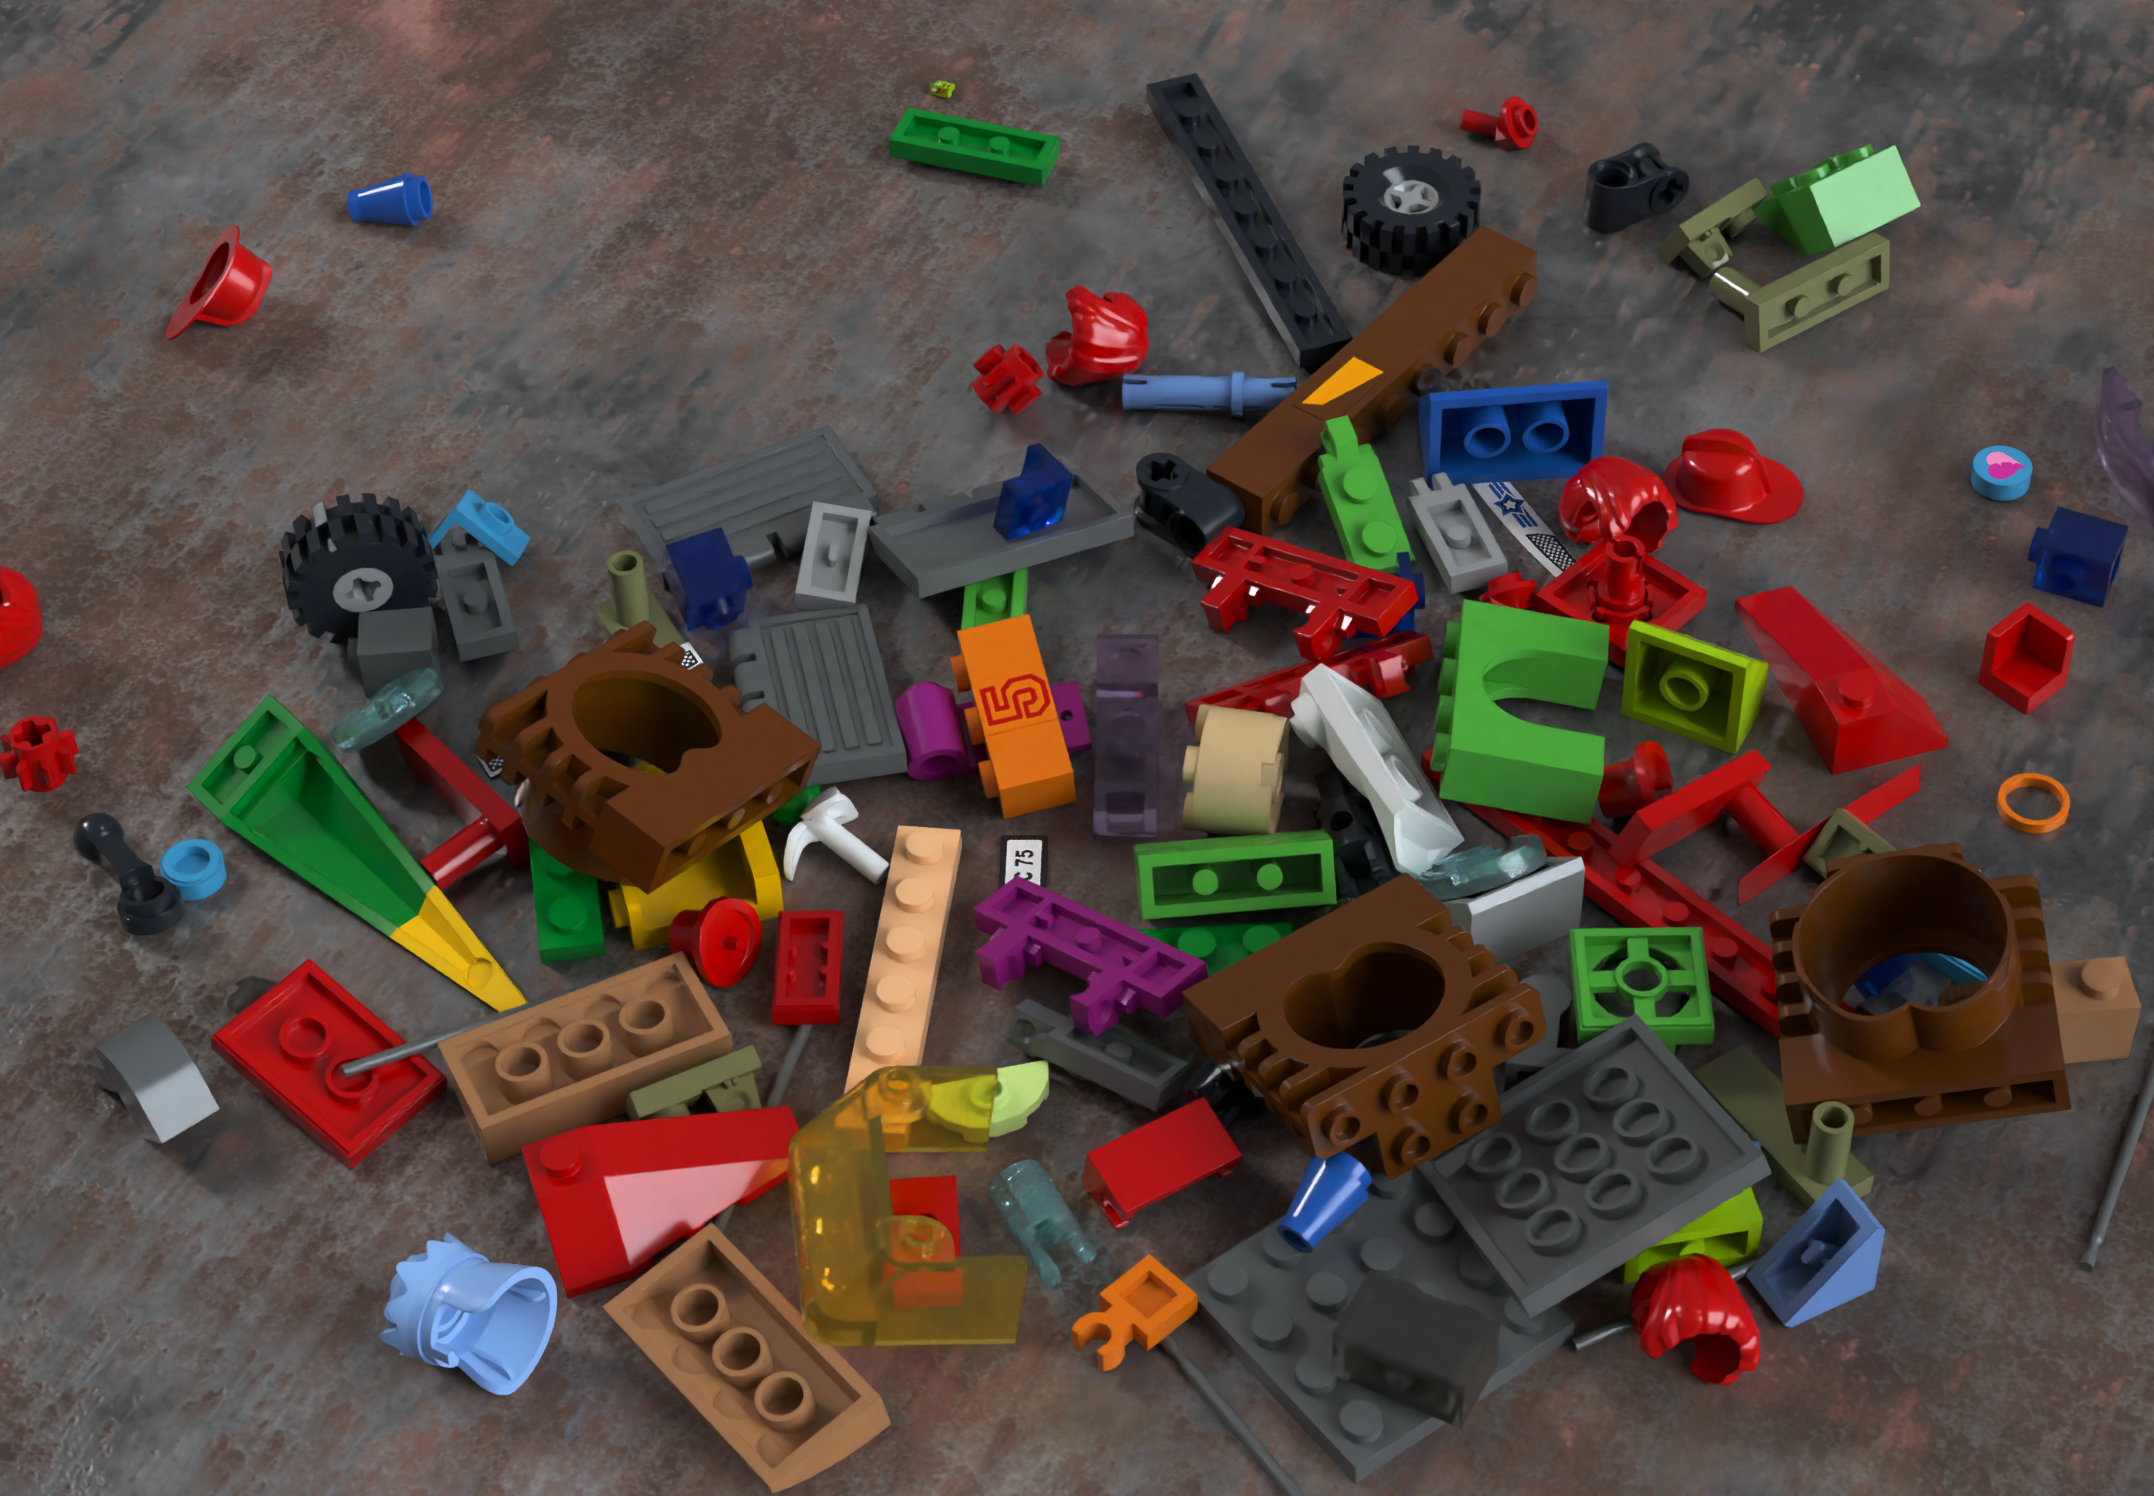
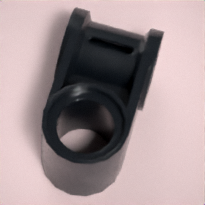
[1583,142,1690,233]
[1133,452,1246,558]

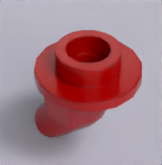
[1459,96,1538,150]
[1478,572,1537,611]

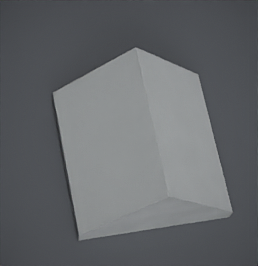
[1440,857,1585,964]

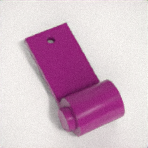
[894,680,1092,781]

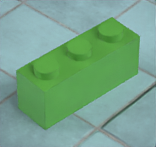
[1133,829,1337,920]

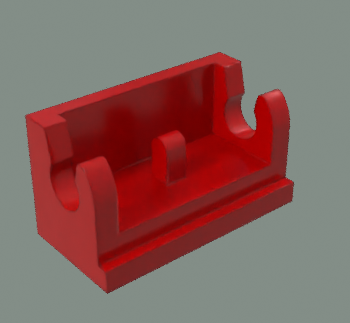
[1082,1097,1242,1231]

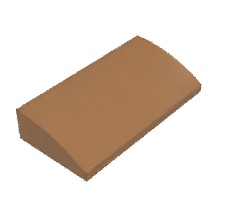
[437,951,734,1165]
[602,1222,891,1494]

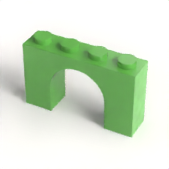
[1430,599,1609,825]

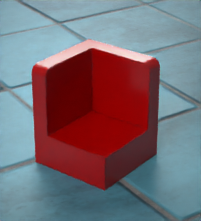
[1978,601,2075,715]

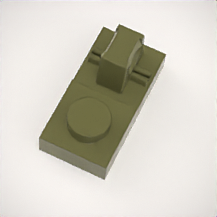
[1656,177,1769,279]
[623,1045,762,1121]

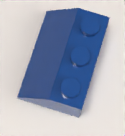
[1417,380,1608,488]

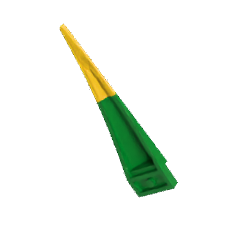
[186,694,529,1012]

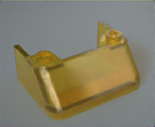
[787,1065,1028,1346]

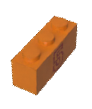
[950,614,1077,819]

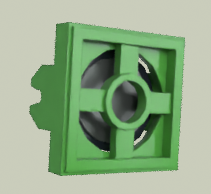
[1568,927,1715,1056]

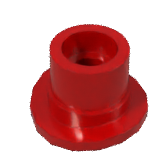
[1598,741,1675,819]
[668,896,762,988]

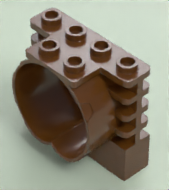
[474,620,822,895]
[1769,842,2072,1145]
[1181,872,1546,1180]

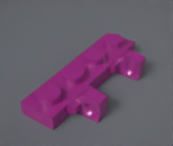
[973,875,1208,1037]

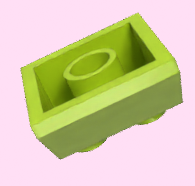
[1620,620,1769,755]

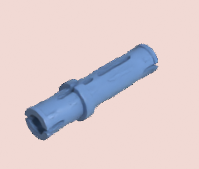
[1122,371,1297,417]

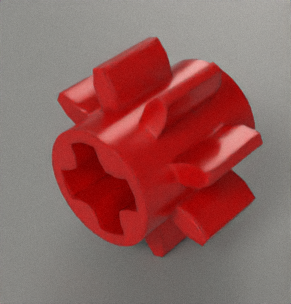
[972,343,1043,415]
[0,716,79,792]

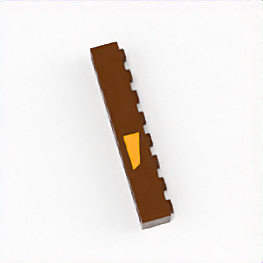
[1206,225,1539,537]

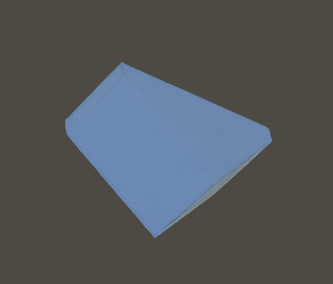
[1746,1178,1885,1327]

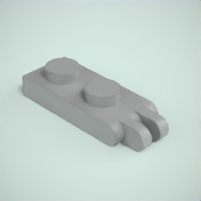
[1406,472,1508,594]

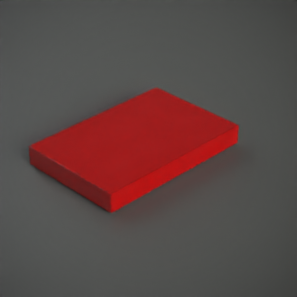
[211,958,447,1170]

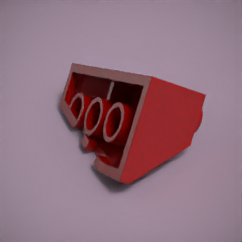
[1734,586,1948,776]
[521,1105,811,1299]

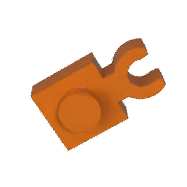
[1072,1254,1198,1372]

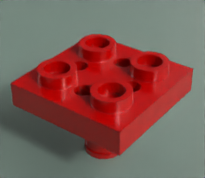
[1534,535,1707,669]

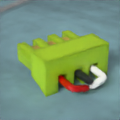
[929,80,955,99]

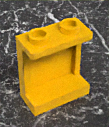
[602,820,784,951]

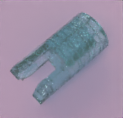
[989,1160,1097,1289]

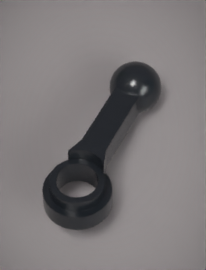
[73,813,185,935]

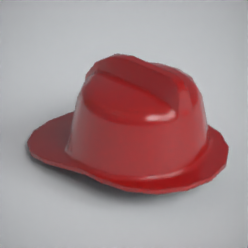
[165,224,272,341]
[1662,428,1803,525]

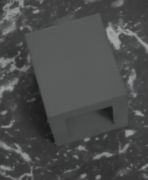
[348,607,440,698]

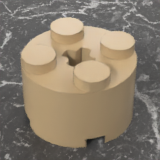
[1182,704,1291,836]

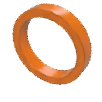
[1996,773,2070,834]

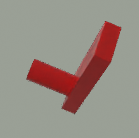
[393,717,530,891]
[1608,749,1801,870]

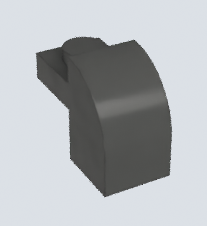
[87,1013,220,1144]

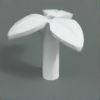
[783,786,890,885]

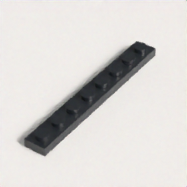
[1146,73,1353,368]

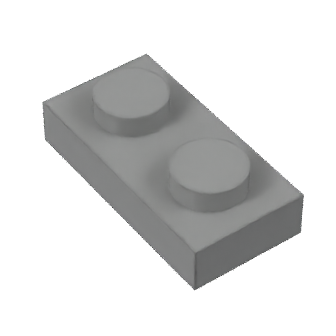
[793,501,872,611]

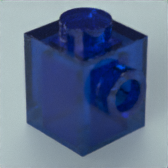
[2028,506,2129,608]
[662,527,753,631]

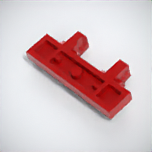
[1191,525,1419,664]
[1184,629,1434,730]

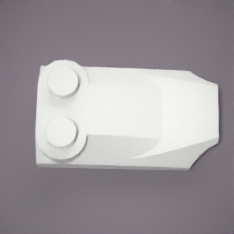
[1290,663,1465,886]

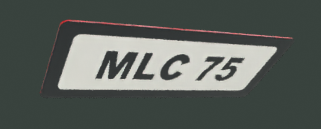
[998,835,1048,889]

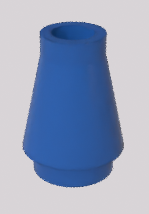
[347,172,433,226]
[1277,1151,1372,1253]

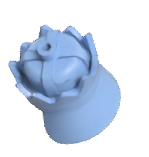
[379,1232,557,1395]

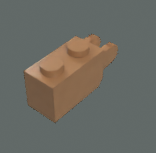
[1937,956,2142,1064]

